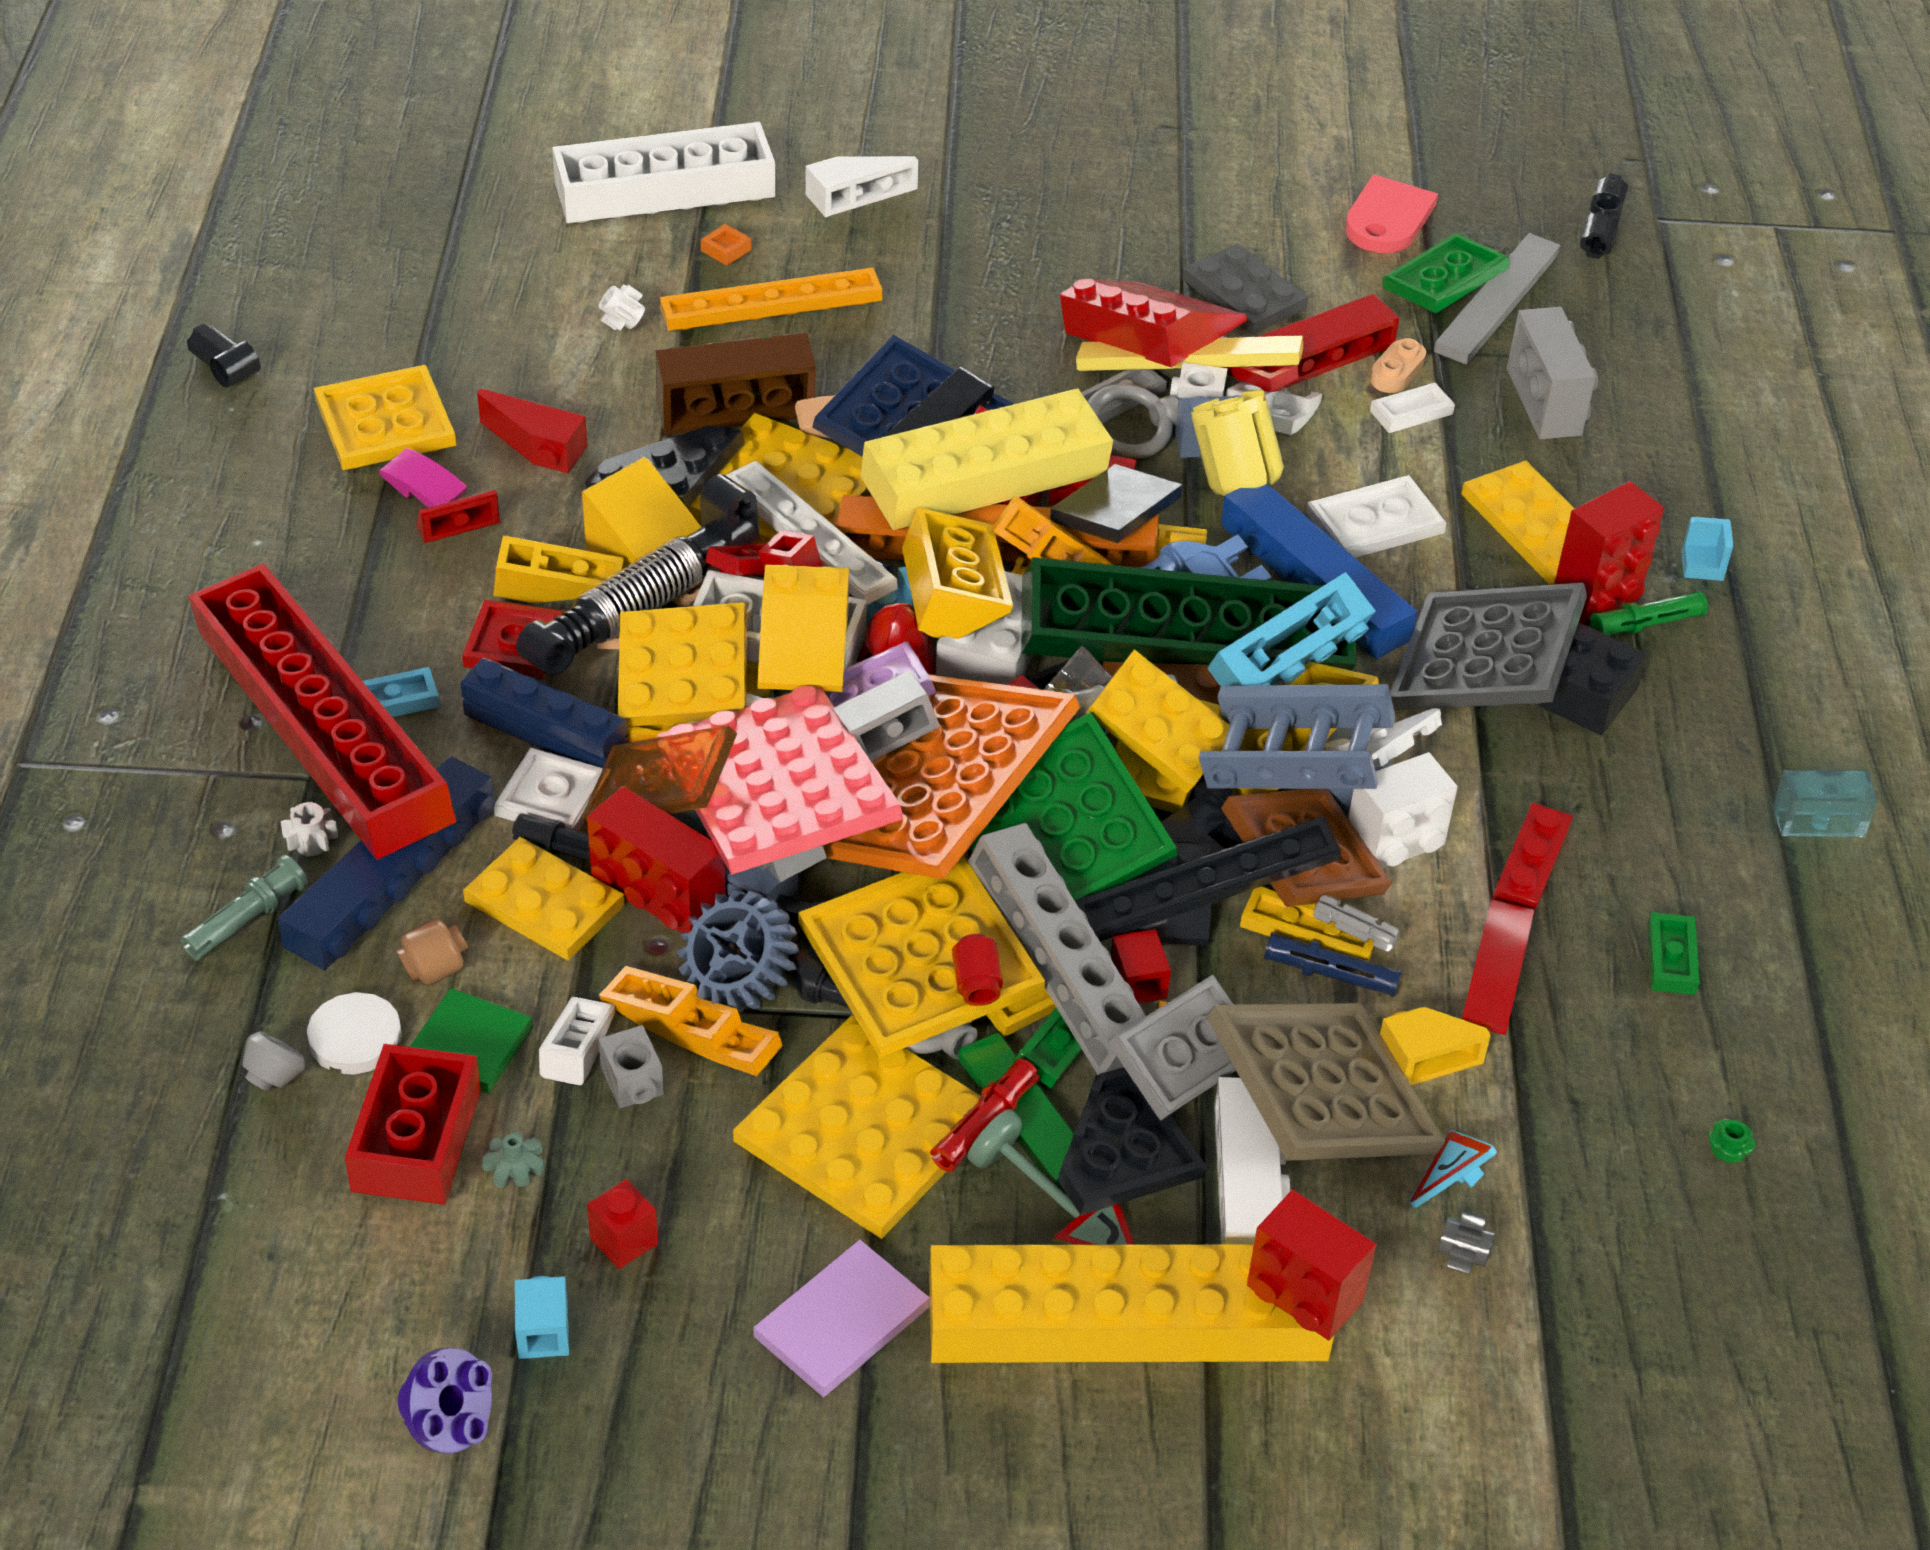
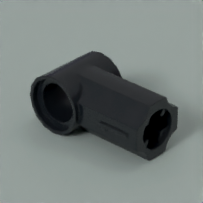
[187,323,261,388]

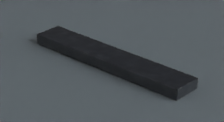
[1075,816,1341,941]

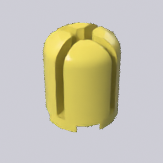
[1191,390,1284,496]

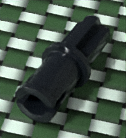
[512,813,590,859]

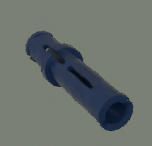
[1264,932,1402,997]

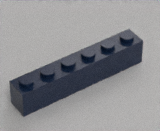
[278,756,495,971]

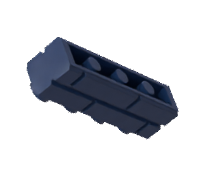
[461,658,629,774]

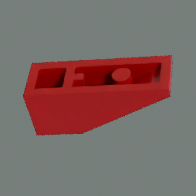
[477,388,588,474]

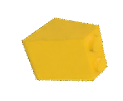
[582,457,701,575]

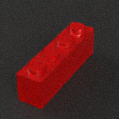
[1257,294,1400,388]

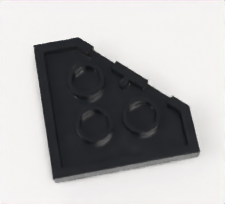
[585,425,745,509]
[1057,1067,1206,1215]

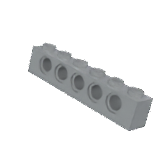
[968,823,1146,1075]

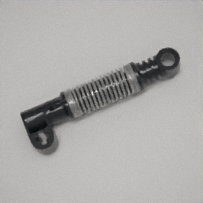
[516,474,759,676]

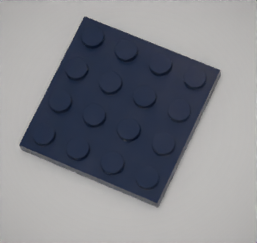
[812,334,1014,457]

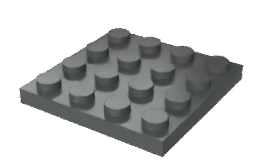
[1390,583,1587,710]

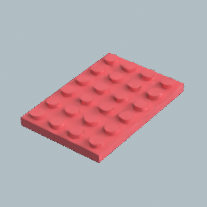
[657,686,903,875]

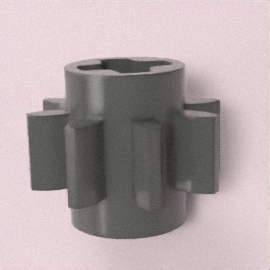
[1438,1210,1496,1274]

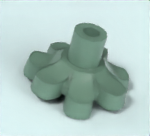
[481,1132,545,1188]

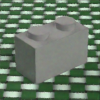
[833,670,940,761]

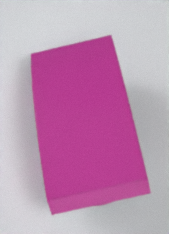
[379,448,467,508]

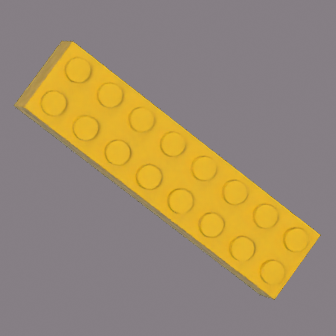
[929,1244,1334,1363]

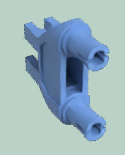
[1140,534,1271,580]

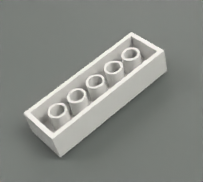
[552,122,775,223]

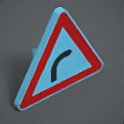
[1409,1130,1497,1208]

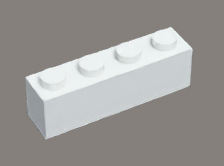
[1214,1077,1290,1244]

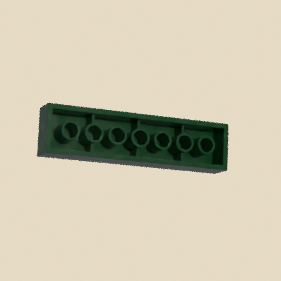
[1021,557,1356,672]

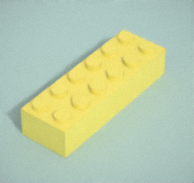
[860,388,1113,530]

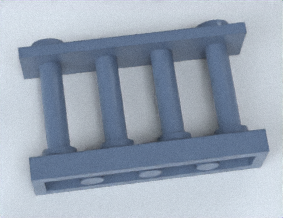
[1199,684,1395,789]

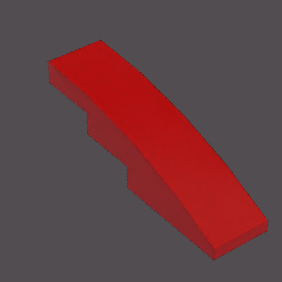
[1462,899,1534,1035]

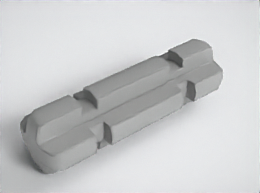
[1314,895,1400,952]

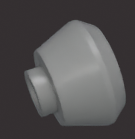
[242,1031,305,1091]

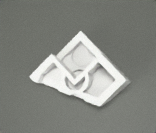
[1226,382,1322,435]

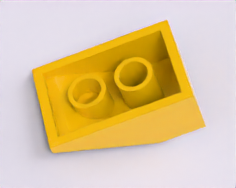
[758,565,849,692]

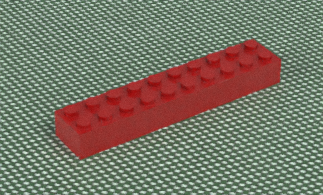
[188,563,457,860]

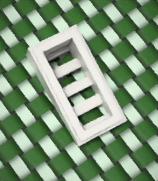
[539,997,615,1085]

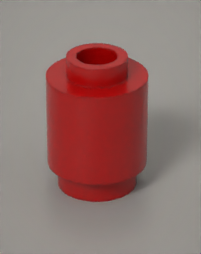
[951,934,1003,1006]

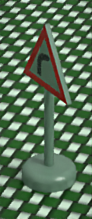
[967,1109,1135,1245]

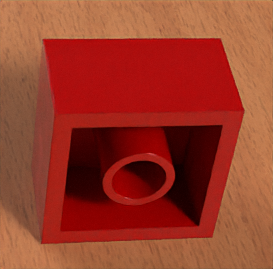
[1246,1189,1376,1341]

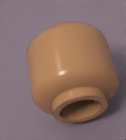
[396,918,468,986]

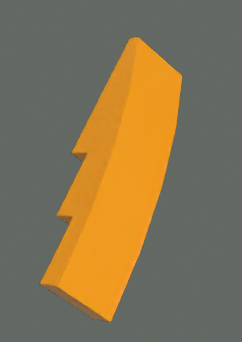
[992,495,1113,565]
[599,966,783,1076]

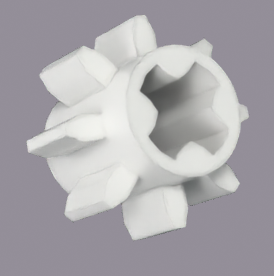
[599,284,645,331]
[281,802,338,857]

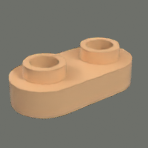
[1370,338,1426,393]

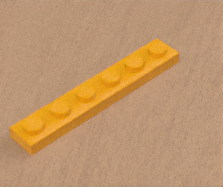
[660,268,882,331]

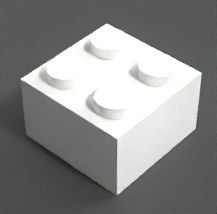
[1348,752,1458,868]

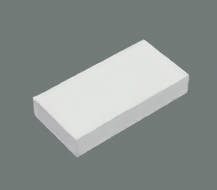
[1370,382,1455,433]

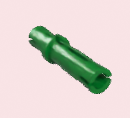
[1590,591,1708,636]

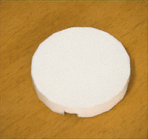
[307,992,402,1075]

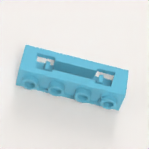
[1207,572,1376,686]

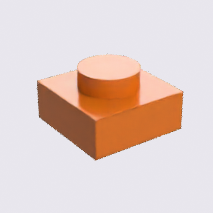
[700,224,752,266]

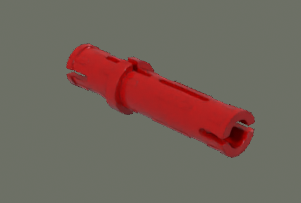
[930,1058,1039,1172]

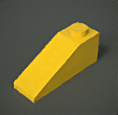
[493,535,624,603]

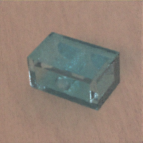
[1773,770,1878,837]

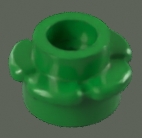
[1708,1119,1756,1163]

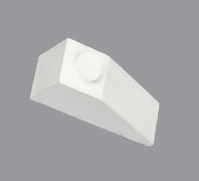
[806,156,918,217]

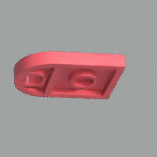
[1345,174,1438,253]

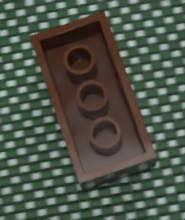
[655,332,816,435]

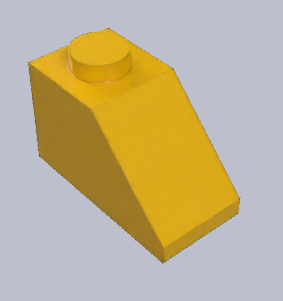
[1380,1007,1491,1085]

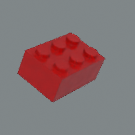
[1554,481,1664,625]
[587,786,726,933]
[344,1044,481,1205]

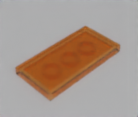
[582,725,738,821]

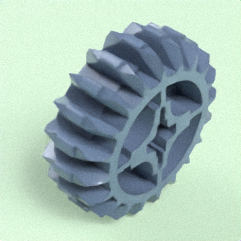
[676,889,799,1013]

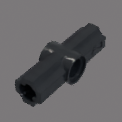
[1580,173,1628,259]

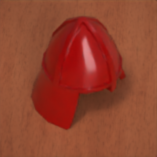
[857,602,937,675]

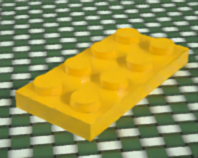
[1461,460,1575,585]

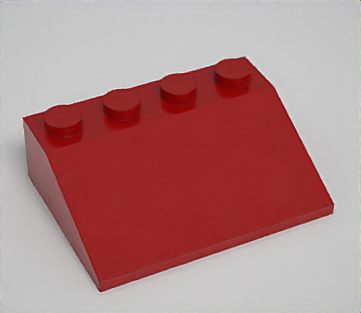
[1059,279,1247,368]

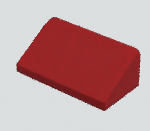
[416,490,500,543]

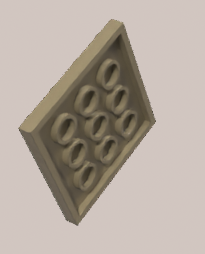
[1206,1003,1445,1161]

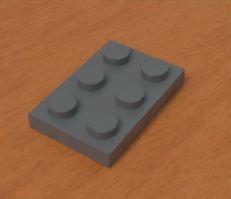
[1182,243,1308,334]

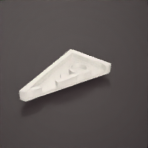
[1324,708,1442,767]

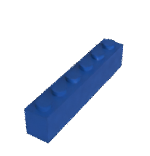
[1221,483,1418,659]

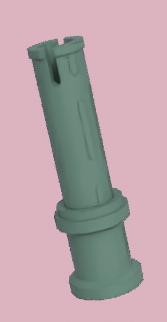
[180,855,308,961]

